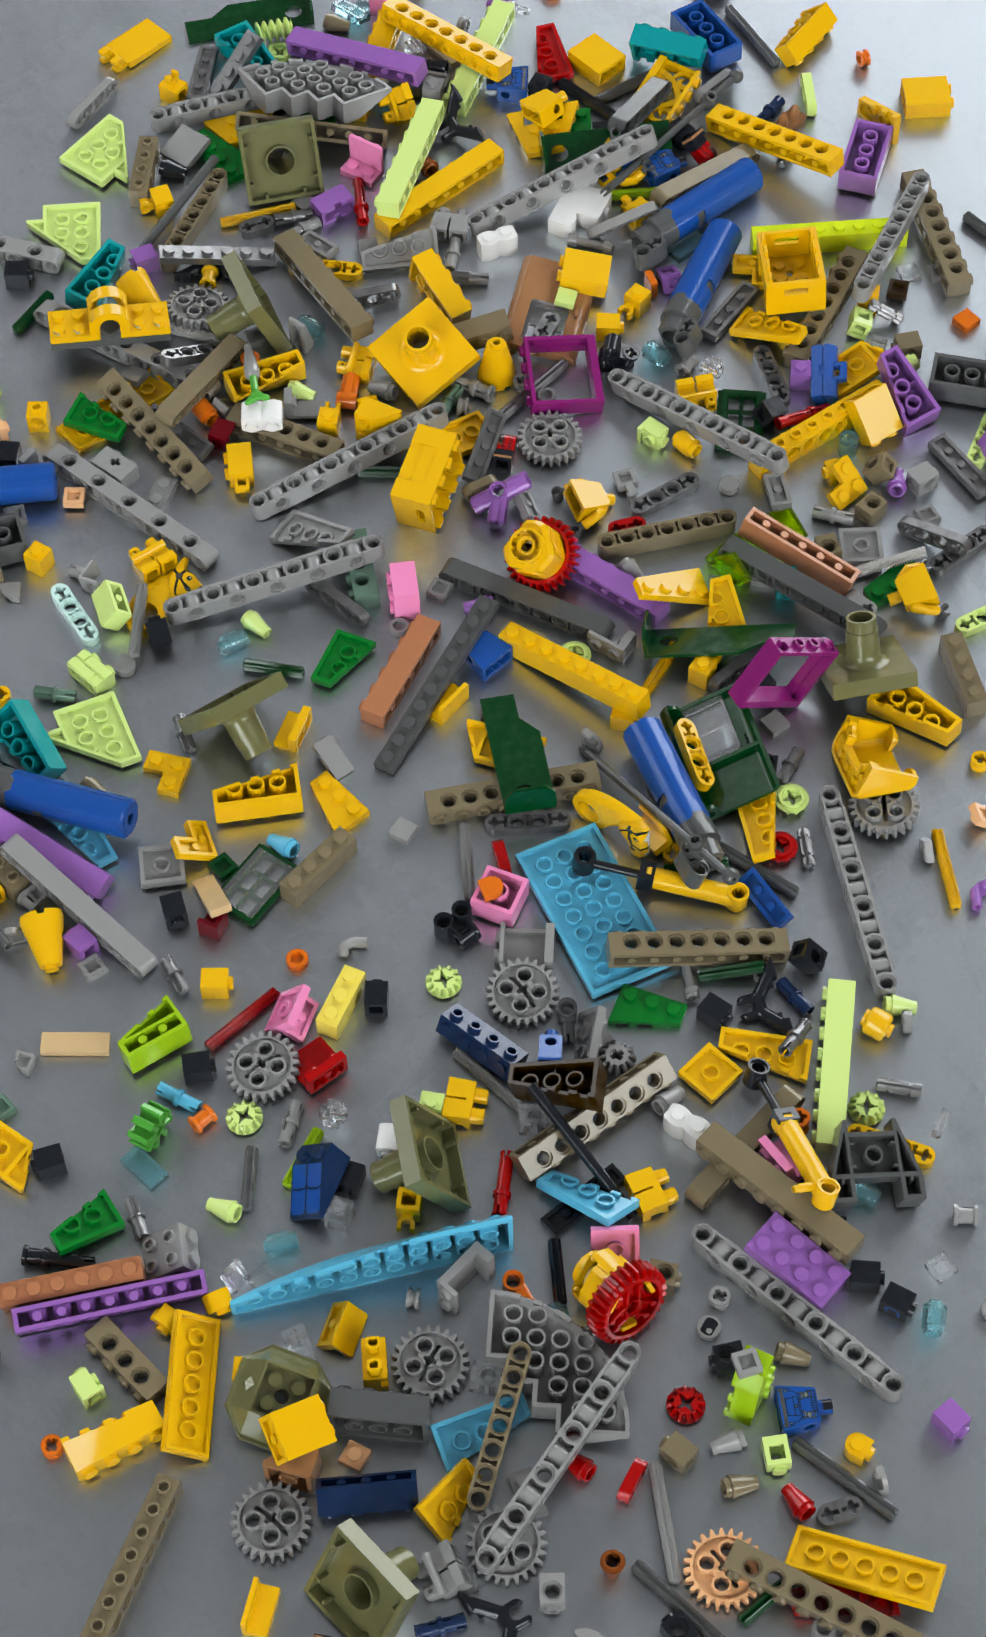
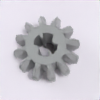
[598,1040,637,1079]

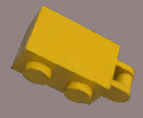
[223,442,255,494]

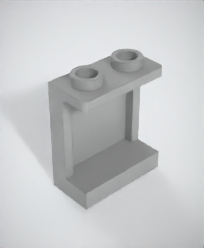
[494,922,555,973]
[437,1241,495,1315]

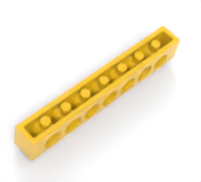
[381,0,513,83]
[705,103,844,177]
[748,379,890,481]

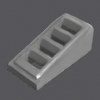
[288,316,314,354]

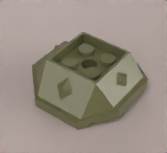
[224,1344,332,1451]

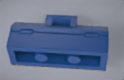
[811,343,847,406]

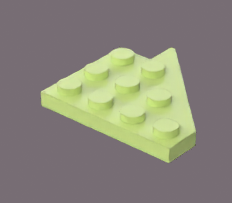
[59,114,129,188]
[26,202,101,265]
[47,691,142,768]

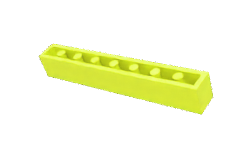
[750,218,908,255]

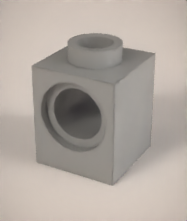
[906,461,939,497]
[539,1573,565,1614]

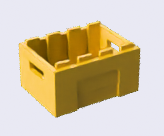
[757,226,826,316]
[390,423,465,533]

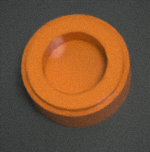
[286,949,309,972]

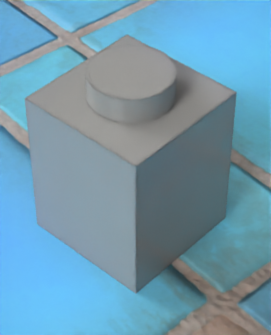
[422,76,445,101]

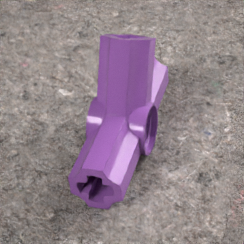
[470,471,532,525]

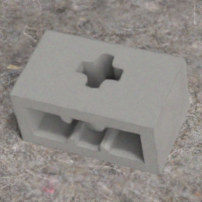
[91,446,140,488]

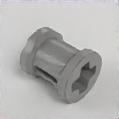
[674,354,699,378]
[953,1204,979,1227]

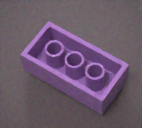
[837,118,893,196]
[744,1212,851,1312]

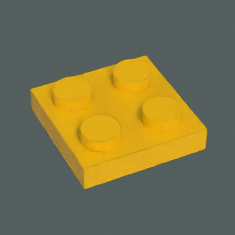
[678,1042,744,1104]

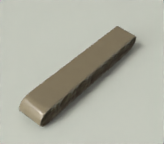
[649,143,760,209]
[161,168,229,273]
[155,333,249,428]
[597,509,737,560]
[684,1084,805,1210]
[467,1341,532,1513]

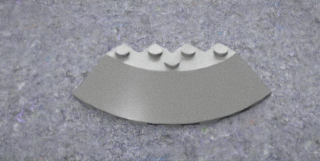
[237,59,392,124]
[485,1289,630,1444]

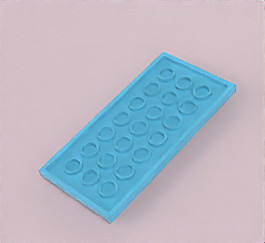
[515,822,671,999]

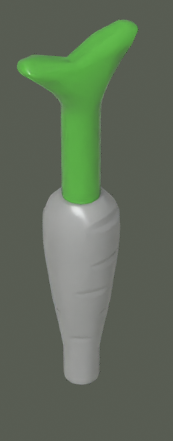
[244,344,270,405]

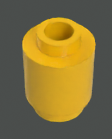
[672,430,702,459]

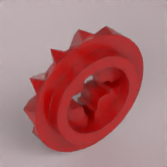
[769,831,798,864]
[666,1385,706,1424]

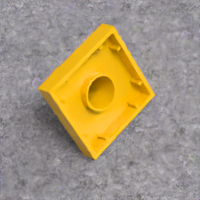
[367,296,481,410]

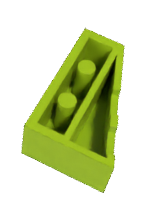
[117,994,193,1074]
[723,1344,776,1427]

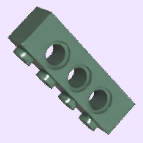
[345,528,380,608]

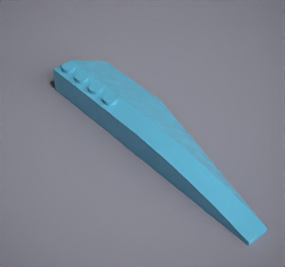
[230,1215,514,1315]

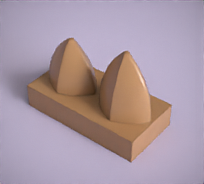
[774,104,807,131]

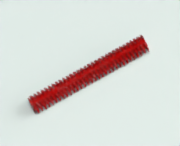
[204,987,280,1053]

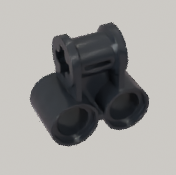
[598,333,640,372]
[433,900,481,950]

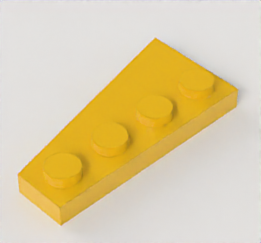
[729,306,808,345]
[632,568,709,605]
[738,791,776,864]
[718,1026,813,1085]

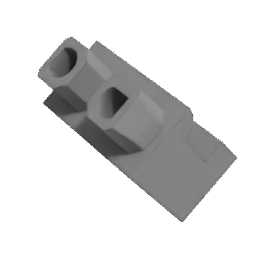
[430,207,469,246]
[417,1539,474,1602]

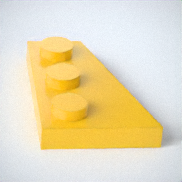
[708,574,746,627]

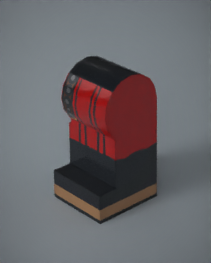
[681,127,718,165]
[493,434,517,473]

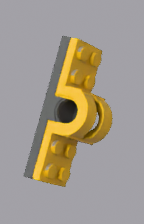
[47,286,171,351]

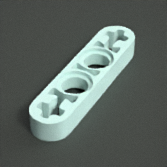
[51,583,100,647]

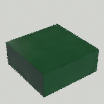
[207,852,238,883]

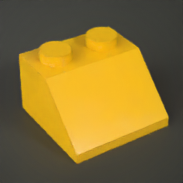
[354,396,402,440]

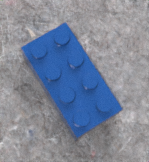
[670,0,743,73]

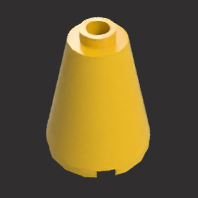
[116,267,161,305]
[477,337,517,391]
[19,908,64,973]

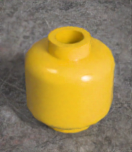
[859,1007,895,1041]

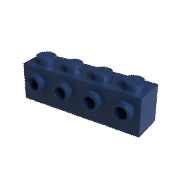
[436,1003,529,1082]
[316,1469,419,1519]

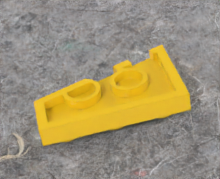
[857,95,902,145]
[310,770,370,832]
[413,1458,482,1542]

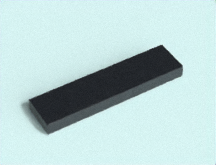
[540,1163,624,1238]

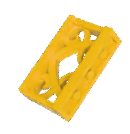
[635,54,702,123]

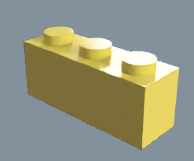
[316,965,366,1041]

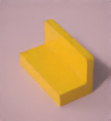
[430,682,469,726]
[273,705,313,753]
[638,805,673,856]
[316,1301,368,1358]
[240,1576,281,1637]

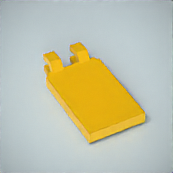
[98,18,172,73]
[441,410,500,457]

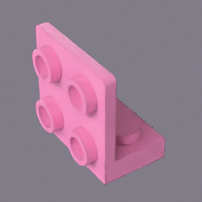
[340,133,384,189]

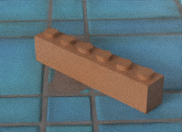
[737,506,861,596]
[359,614,441,729]
[0,1255,147,1313]

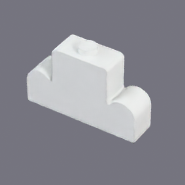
[548,178,612,238]

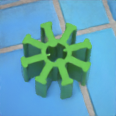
[127,1100,173,1152]

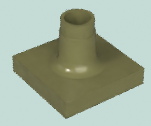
[236,114,325,206]
[206,250,293,354]
[820,610,918,701]
[177,671,289,761]
[370,1095,471,1214]
[303,1518,420,1637]

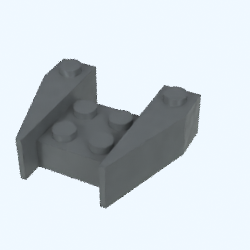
[827,1118,927,1211]

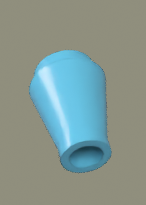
[266,833,300,859]

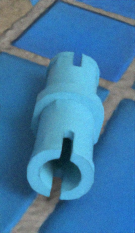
[155,1081,203,1114]

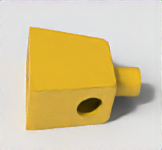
[519,89,568,128]

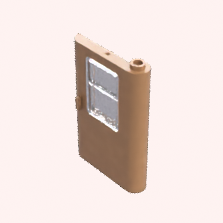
[506,255,594,366]

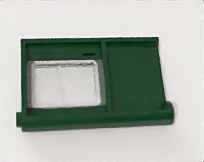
[660,683,780,820]

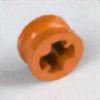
[856,49,871,67]
[40,1434,64,1460]

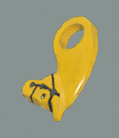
[126,557,203,636]
[572,788,650,858]

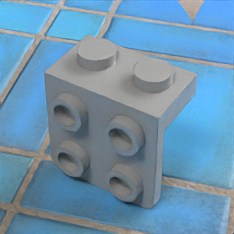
[141,1222,201,1280]

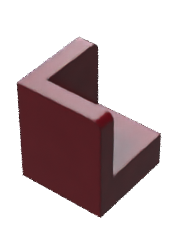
[207,417,236,452]
[197,913,229,941]

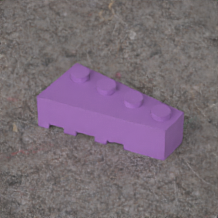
[877,345,941,437]

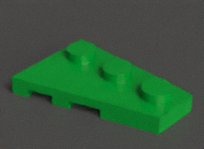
[63,392,127,443]
[863,560,916,608]
[311,629,376,689]
[608,984,688,1028]

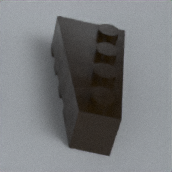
[507,1057,607,1113]

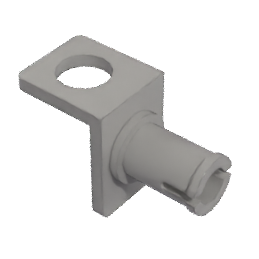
[67,558,100,594]

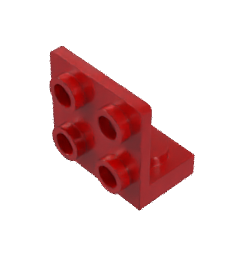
[295,1036,348,1095]

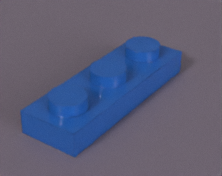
[738,867,794,928]

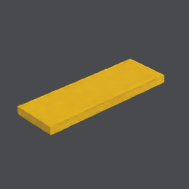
[55,368,175,455]
[160,1309,221,1461]
[785,1524,947,1612]

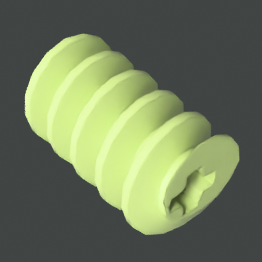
[254,17,293,44]

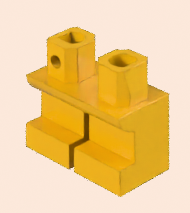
[378,82,416,126]
[336,342,377,385]
[674,373,717,411]
[128,537,178,584]
[441,1076,489,1129]
[624,1166,679,1223]
[361,1336,389,1391]

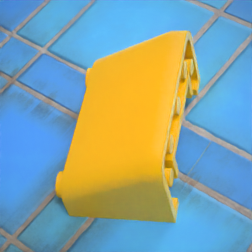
[831,715,919,799]

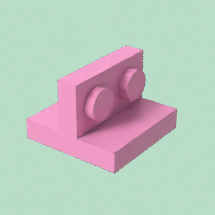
[264,984,319,1044]
[758,1135,803,1183]
[590,1225,640,1263]

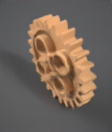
[683,1528,759,1612]

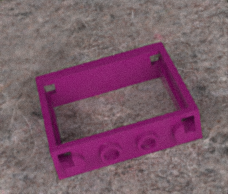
[519,334,605,415]
[728,637,839,708]

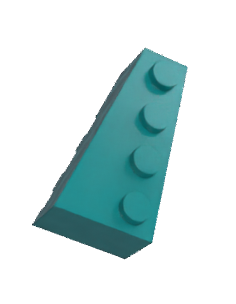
[214,20,276,66]
[629,23,708,68]
[65,238,126,309]
[0,699,68,779]

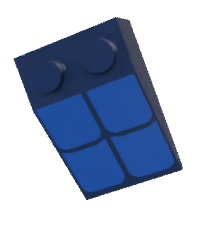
[290,1142,351,1221]

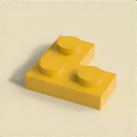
[732,254,764,290]
[826,455,868,510]
[143,750,192,798]
[170,820,218,861]

